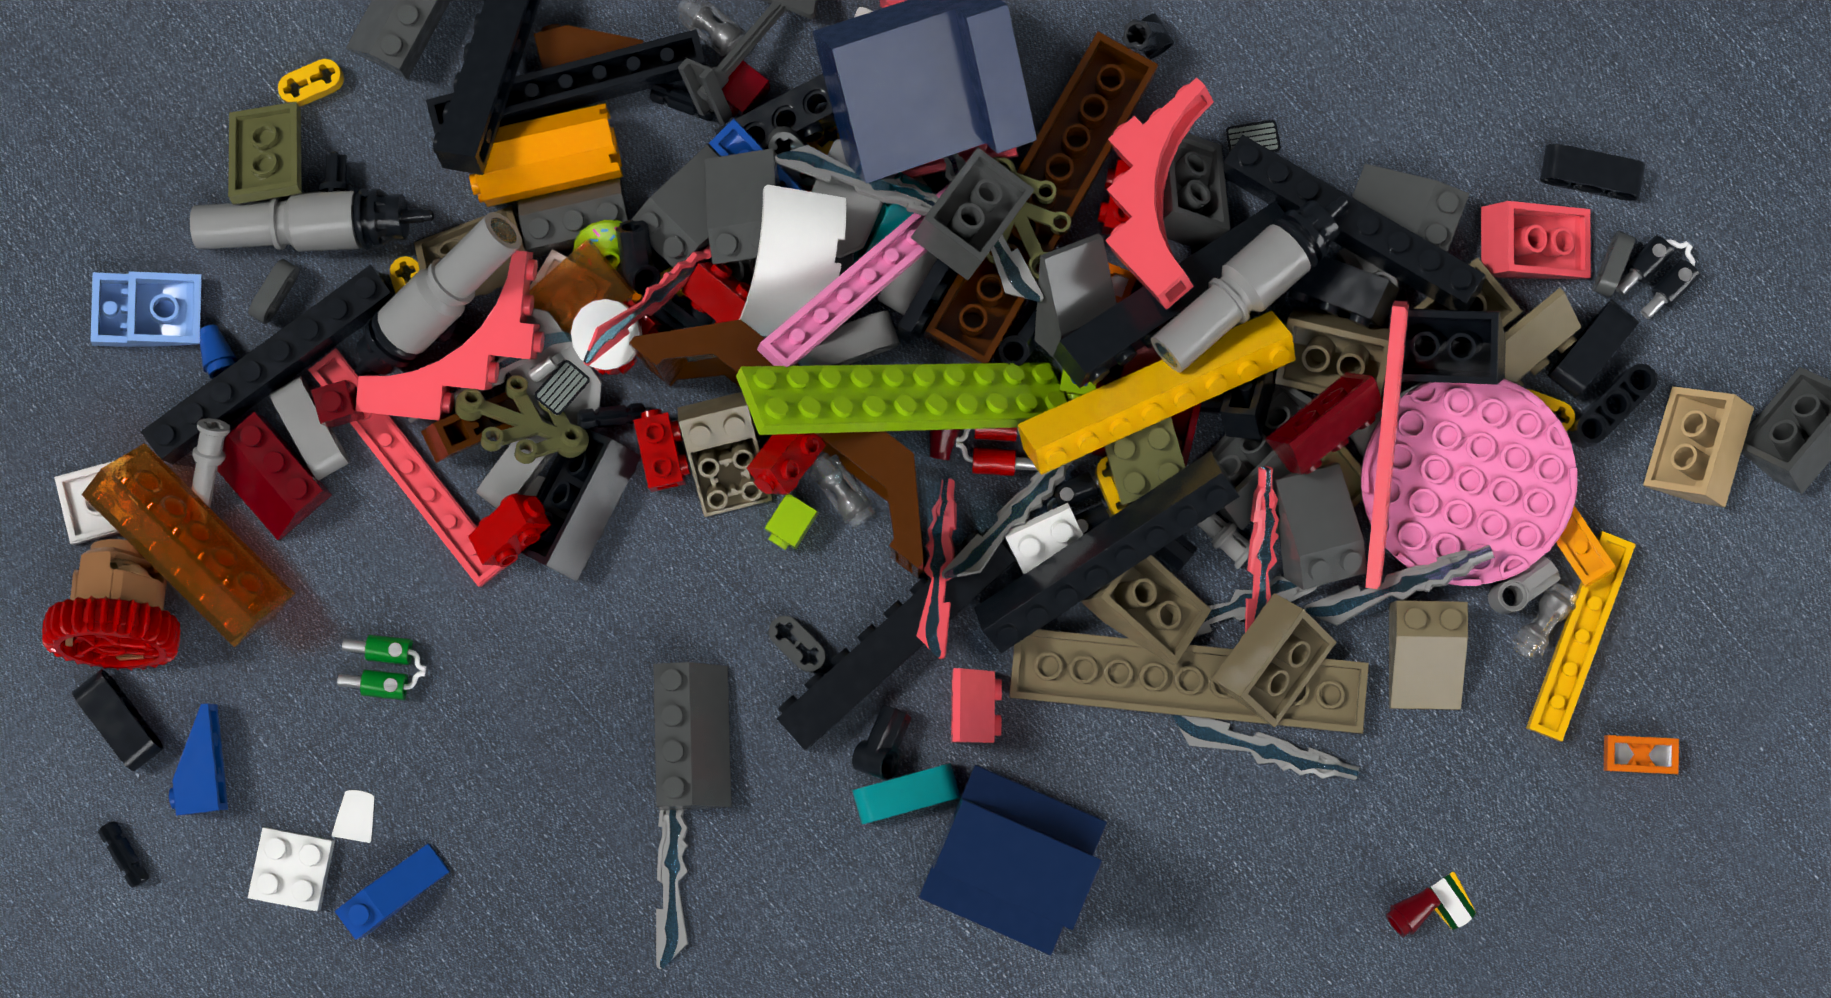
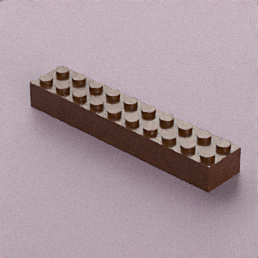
[925,31,1158,363]

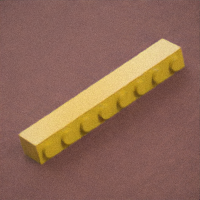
[1017,311,1296,475]

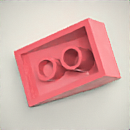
[1481,201,1591,279]
[951,668,1002,743]

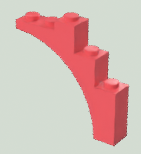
[1105,78,1214,310]
[355,250,545,421]

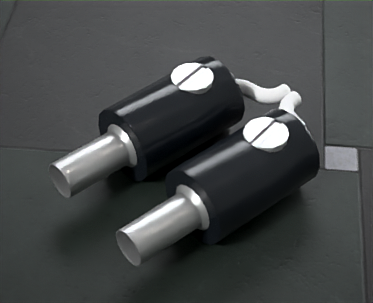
[1616,235,1700,319]
[1047,469,1130,534]

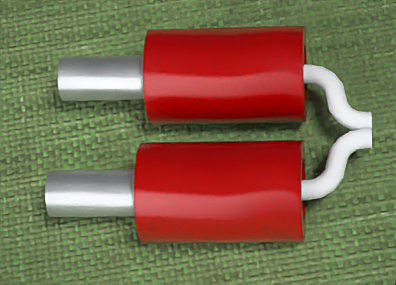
[956,428,1038,476]

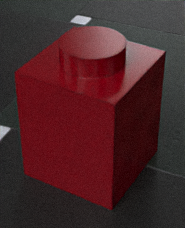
[722,61,771,118]
[311,380,365,428]

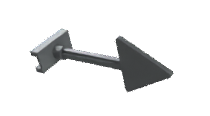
[678,0,818,125]

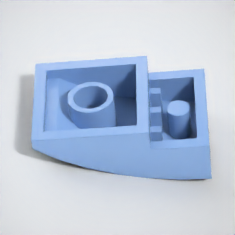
[91,271,201,347]

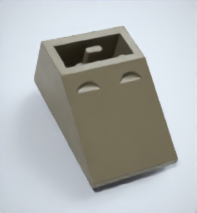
[677,392,772,517]

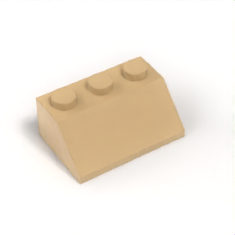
[1643,386,1754,507]

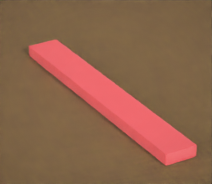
[1365,301,1409,589]
[308,348,507,588]

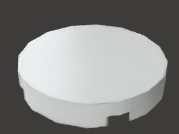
[571,299,642,370]

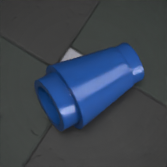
[200,325,237,379]

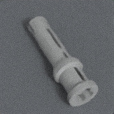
[185,418,230,525]
[1197,513,1250,569]

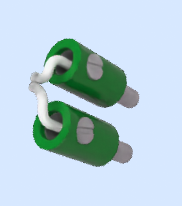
[337,634,426,700]

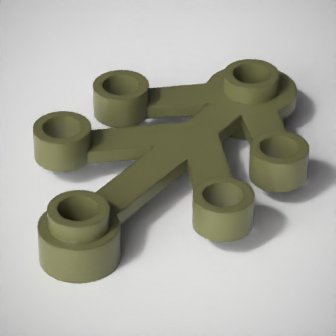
[986,157,1071,282]
[455,375,589,464]

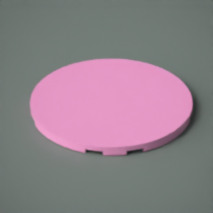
[1361,379,1577,586]

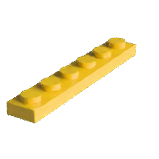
[1526,531,1636,741]

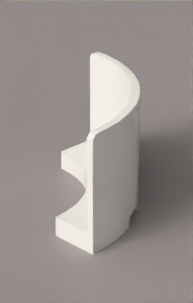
[739,185,846,336]

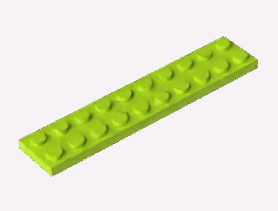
[736,362,1068,435]

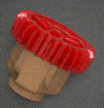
[42,539,181,671]

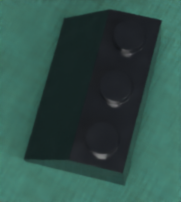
[1389,308,1506,385]

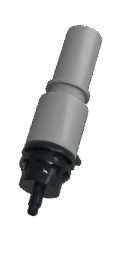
[190,152,434,252]
[1151,196,1348,373]
[355,212,522,376]

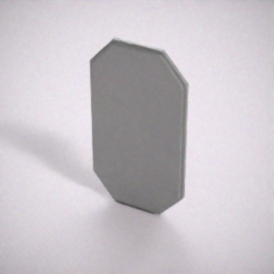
[811,139,897,258]
[497,308,602,425]

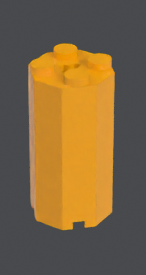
[469,103,623,207]

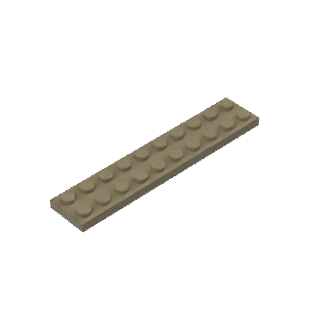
[1009,629,1369,734]

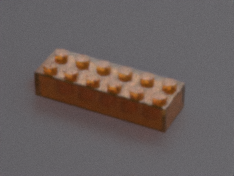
[81,443,295,648]

